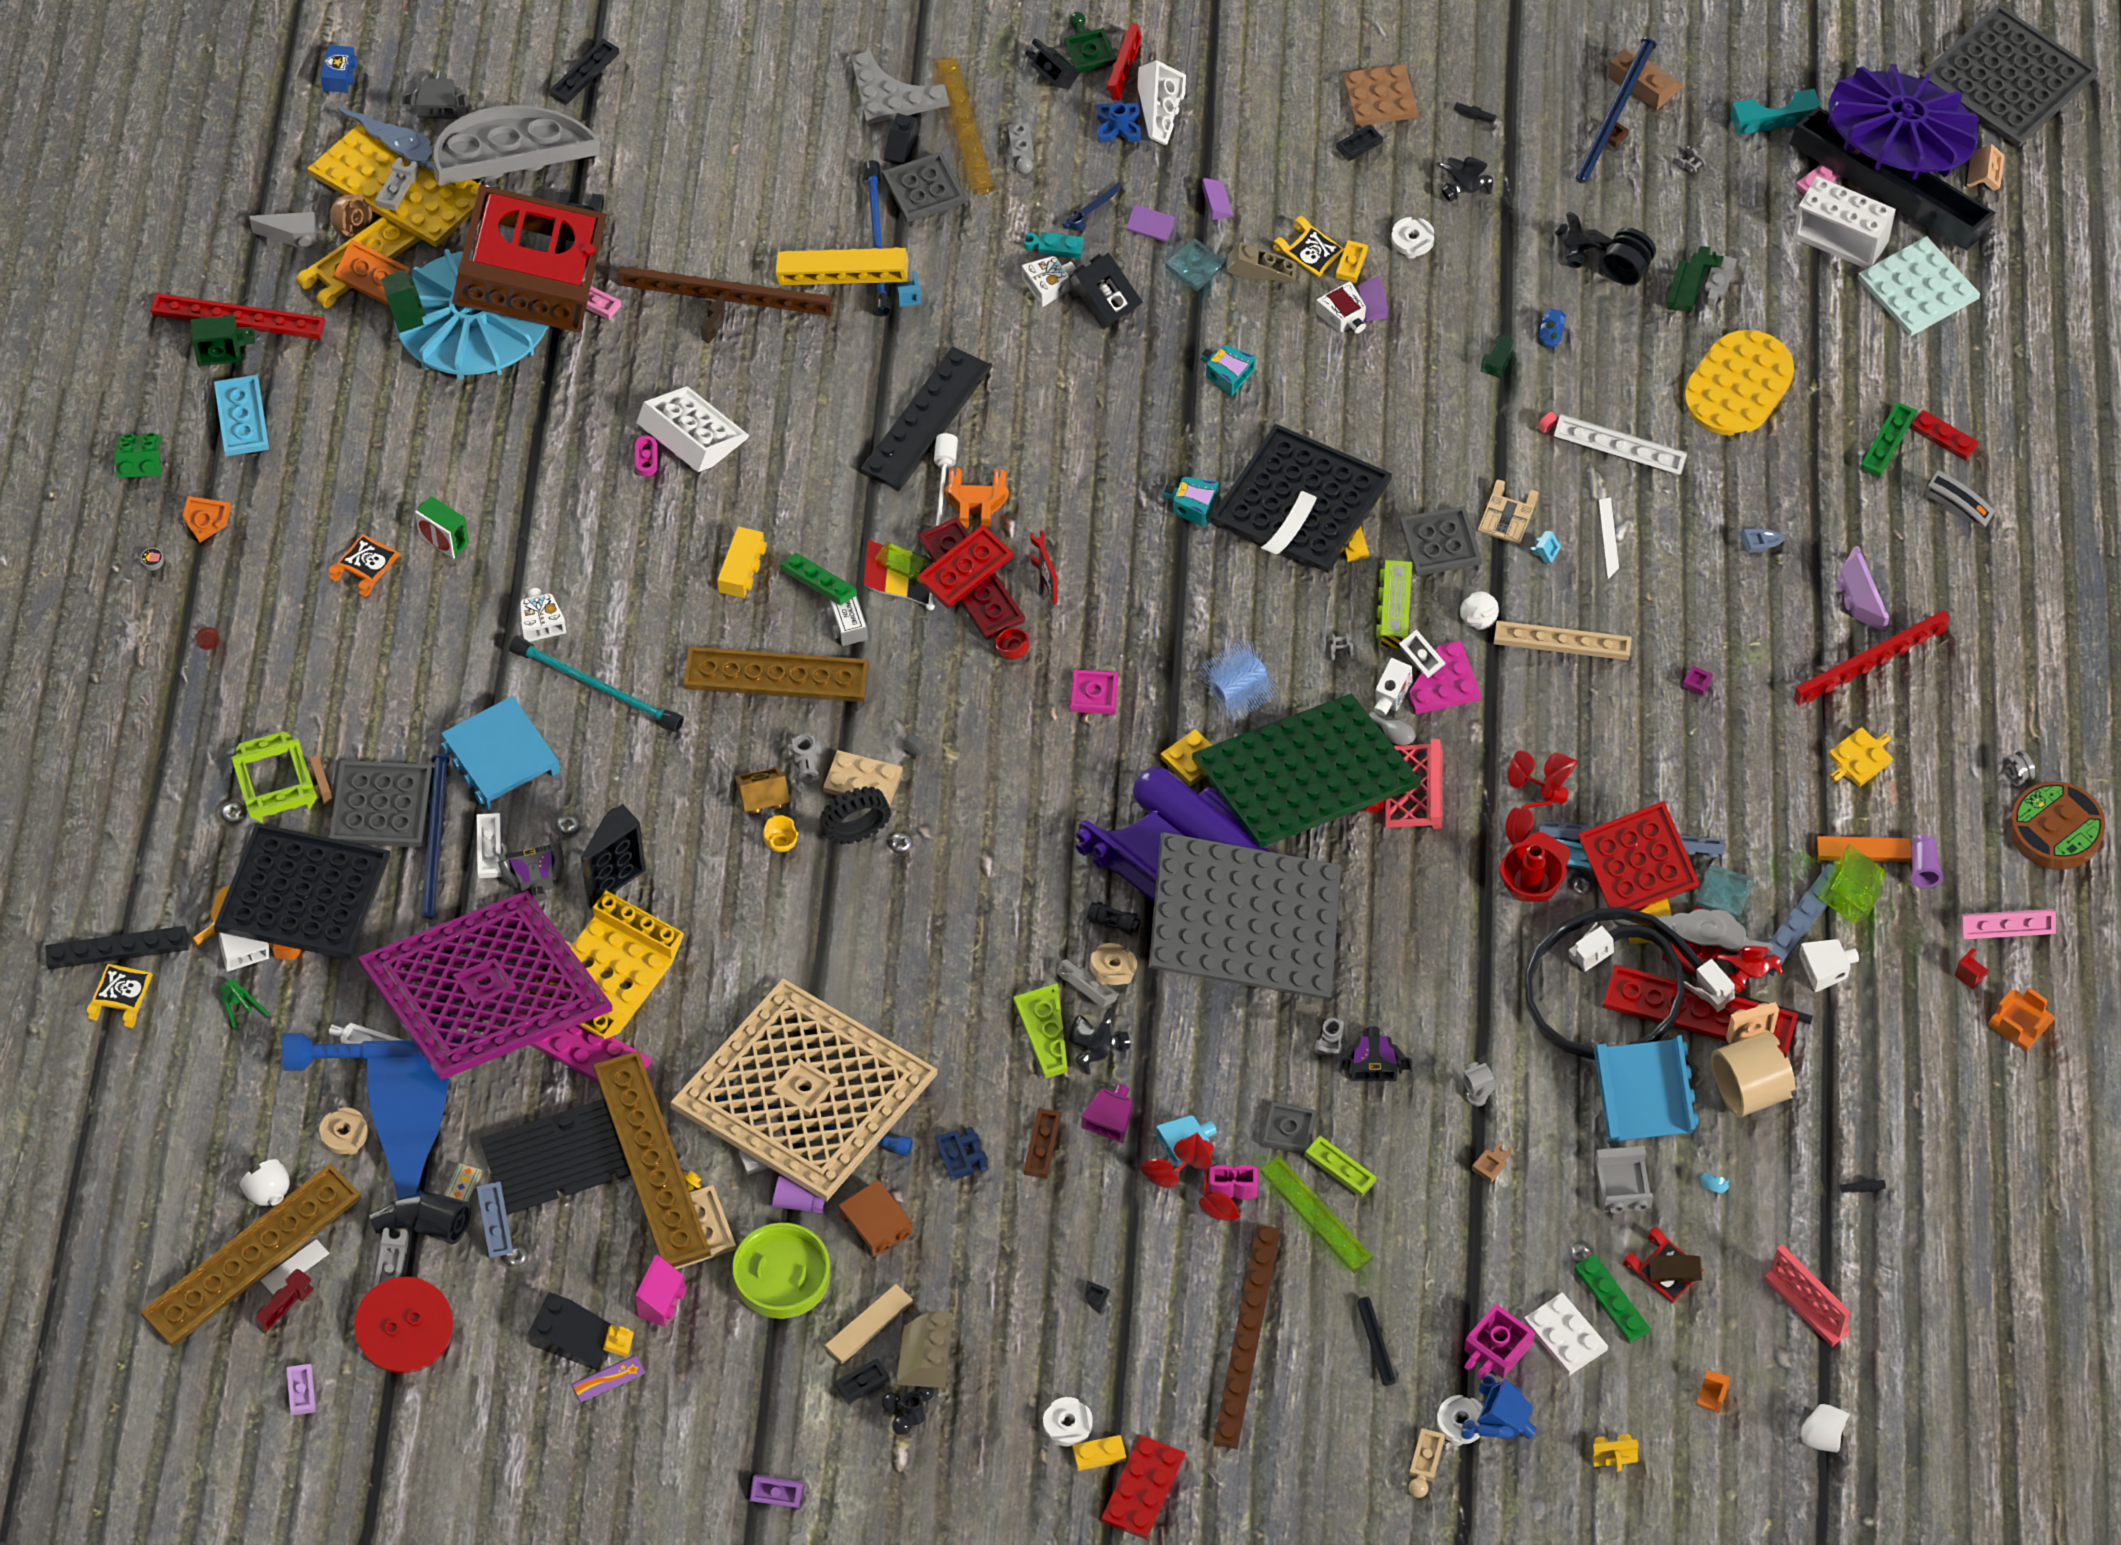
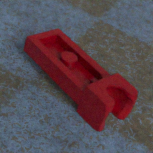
[255,1269,313,1333]

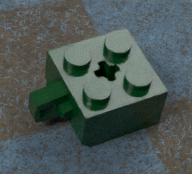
[381,269,426,333]
[191,315,255,366]

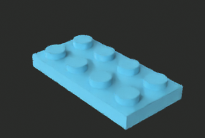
[214,375,269,457]

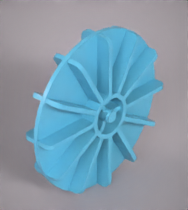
[394,249,549,380]

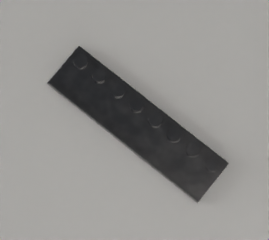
[861,346,992,492]

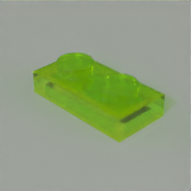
[875,541,926,580]

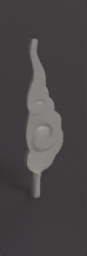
[1613,909,1773,953]

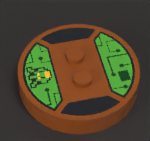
[2009,781,2105,870]

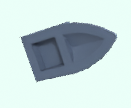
[1740,529,1785,553]

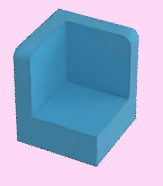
[896,271,921,307]

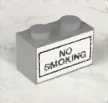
[826,596,868,646]

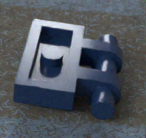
[934,1127,989,1181]

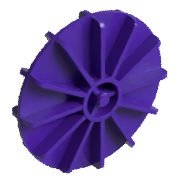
[1828,64,1979,180]

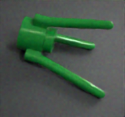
[220,979,269,1029]

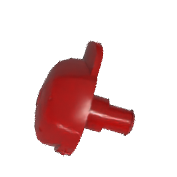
[1499,832,1570,902]

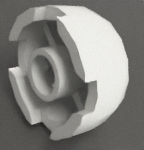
[240,1159,290,1206]

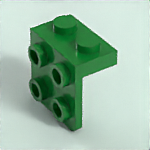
[114,432,162,478]

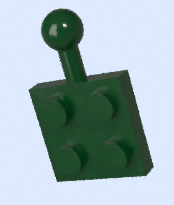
[1064,12,1116,73]

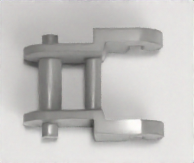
[1673,146,1706,174]
[1329,633,1354,660]

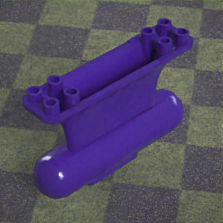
[1076,767,1271,902]

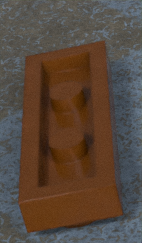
[1024,1108,1062,1179]

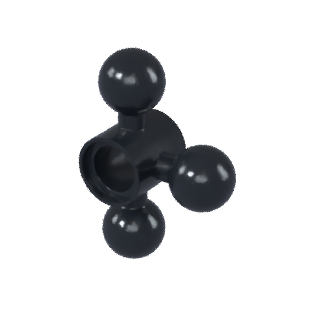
[882,1386,934,1436]

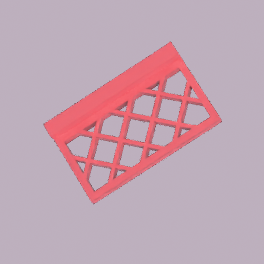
[1385,739,1443,829]
[1764,1244,1851,1347]

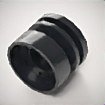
[1600,227,1656,286]

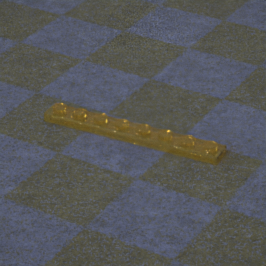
[936,57,994,195]

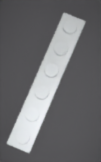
[1554,414,1687,475]

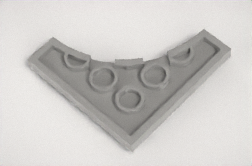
[851,51,950,125]

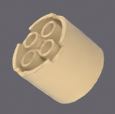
[1711,1031,1796,1118]

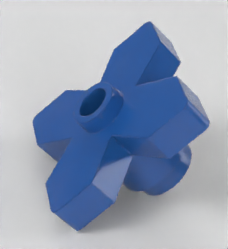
[1097,103,1141,142]

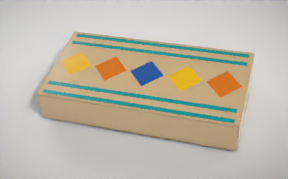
[445,1163,482,1202]

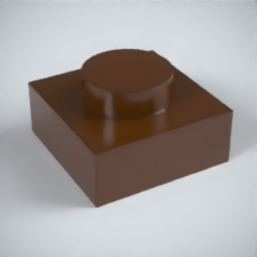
[1607,122,1629,148]

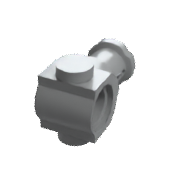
[787,734,821,783]
[1463,1062,1496,1106]

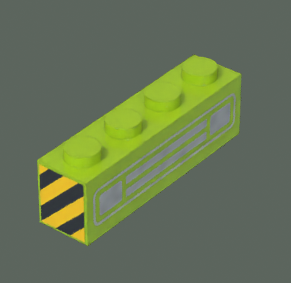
[1376,560,1412,648]

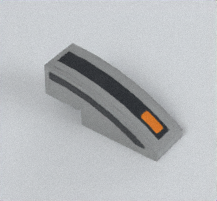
[1926,470,1995,529]

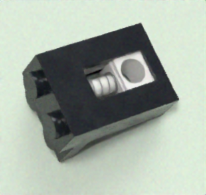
[1068,252,1143,330]

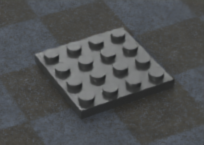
[329,760,433,848]

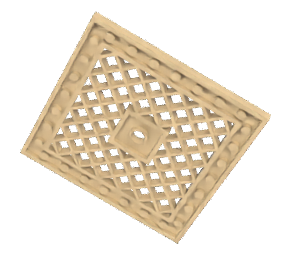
[671,978,938,1202]

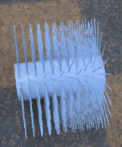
[1200,639,1279,721]

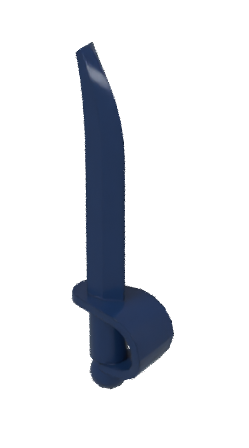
[1062,182,1121,231]

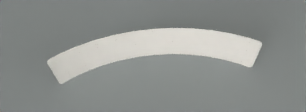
[1261,491,1317,554]

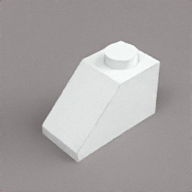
[1399,629,1445,678]

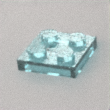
[1165,238,1226,291]
[1695,864,1754,920]

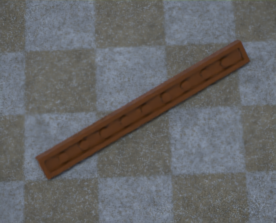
[618,266,832,316]
[1213,1225,1280,1450]

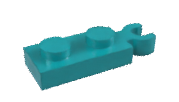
[1024,232,1084,259]

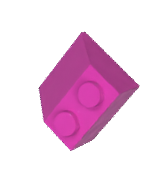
[635,1255,687,1327]

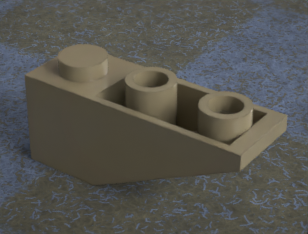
[1227,241,1297,282]

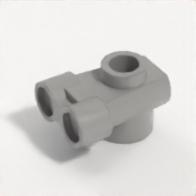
[1314,1018,1344,1058]

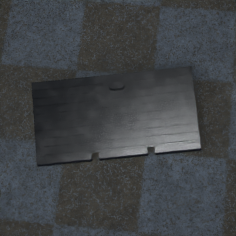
[480,1099,631,1215]

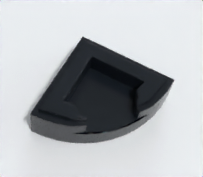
[1086,1281,1110,1313]

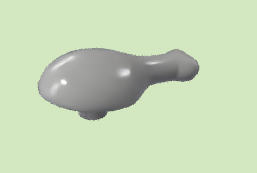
[1369,712,1416,745]

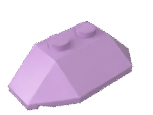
[1837,546,1889,631]

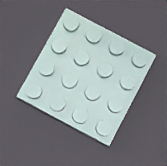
[1857,236,1980,337]

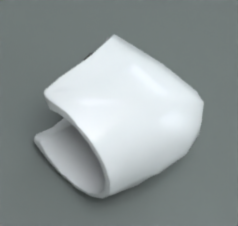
[1801,1404,1849,1452]

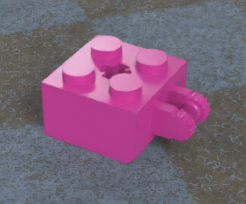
[1464,1304,1535,1380]

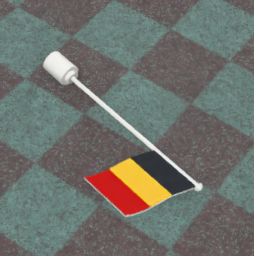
[864,433,958,610]

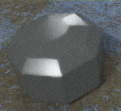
[903,734,925,756]

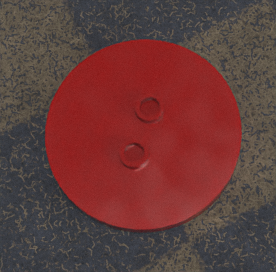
[354,1277,453,1373]

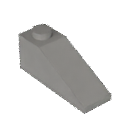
[250,212,317,247]

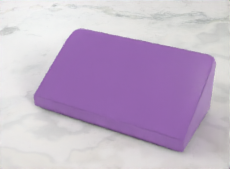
[1202,178,1233,220]
[1126,205,1174,242]
[1358,276,1388,321]
[750,1474,804,1508]

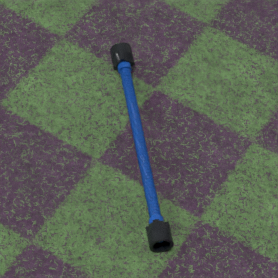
[863,160,892,317]

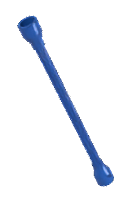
[708,1086,913,1157]

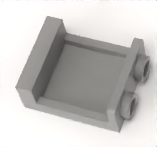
[1595,1146,1653,1213]

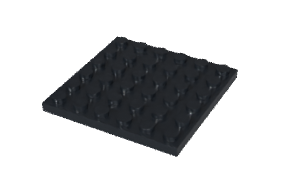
[1211,423,1392,574]
[214,823,390,960]

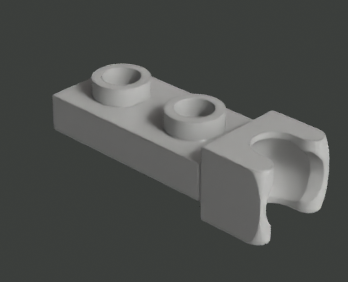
[375,158,419,211]
[373,1228,409,1288]

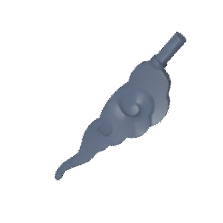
[338,105,434,173]

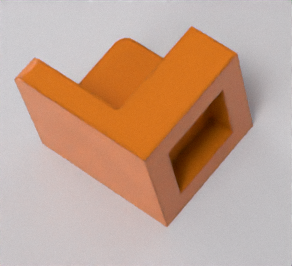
[1697,1370,1731,1413]

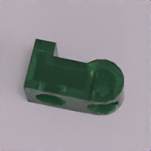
[1480,334,1514,379]

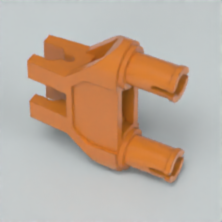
[944,468,1009,529]

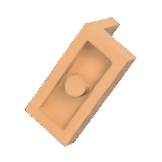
[1967,144,2004,191]

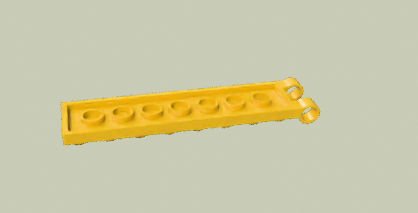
[296,217,422,308]

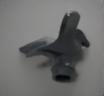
[1436,157,1493,202]
[1555,212,1612,268]
[1069,1008,1130,1074]

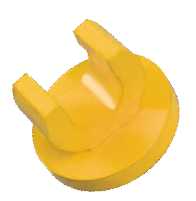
[683,1170,703,1192]

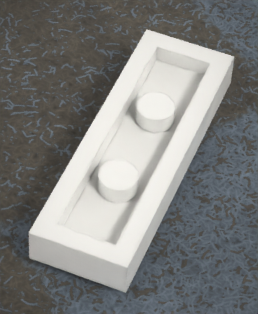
[477,813,502,878]

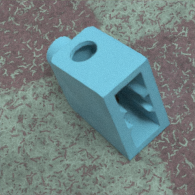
[1156,1115,1217,1173]

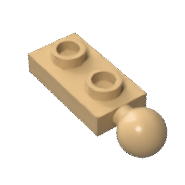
[1409,1428,1446,1498]

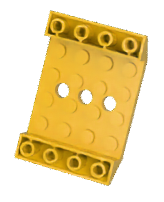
[527,891,684,1039]

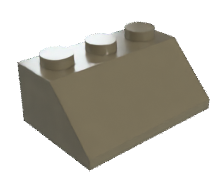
[897,1311,953,1388]

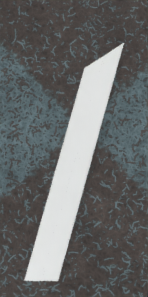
[1599,497,1619,579]

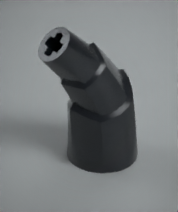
[369,1190,471,1245]

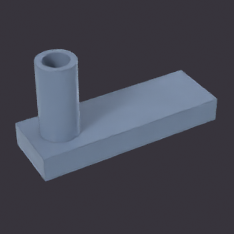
[477,1182,513,1258]

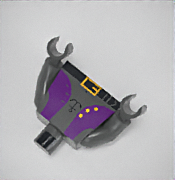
[492,832,564,901]

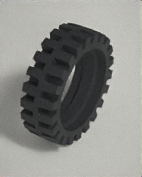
[820,786,891,844]

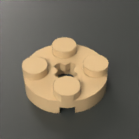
[1089,943,1137,985]
[319,1108,368,1155]

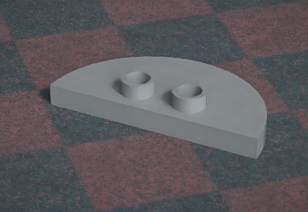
[434,105,600,186]

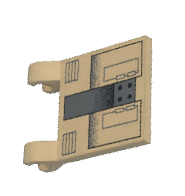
[1478,480,1539,545]

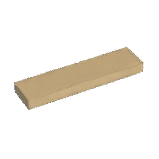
[825,1284,913,1364]

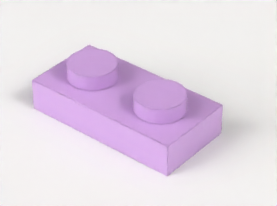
[287,1364,316,1415]

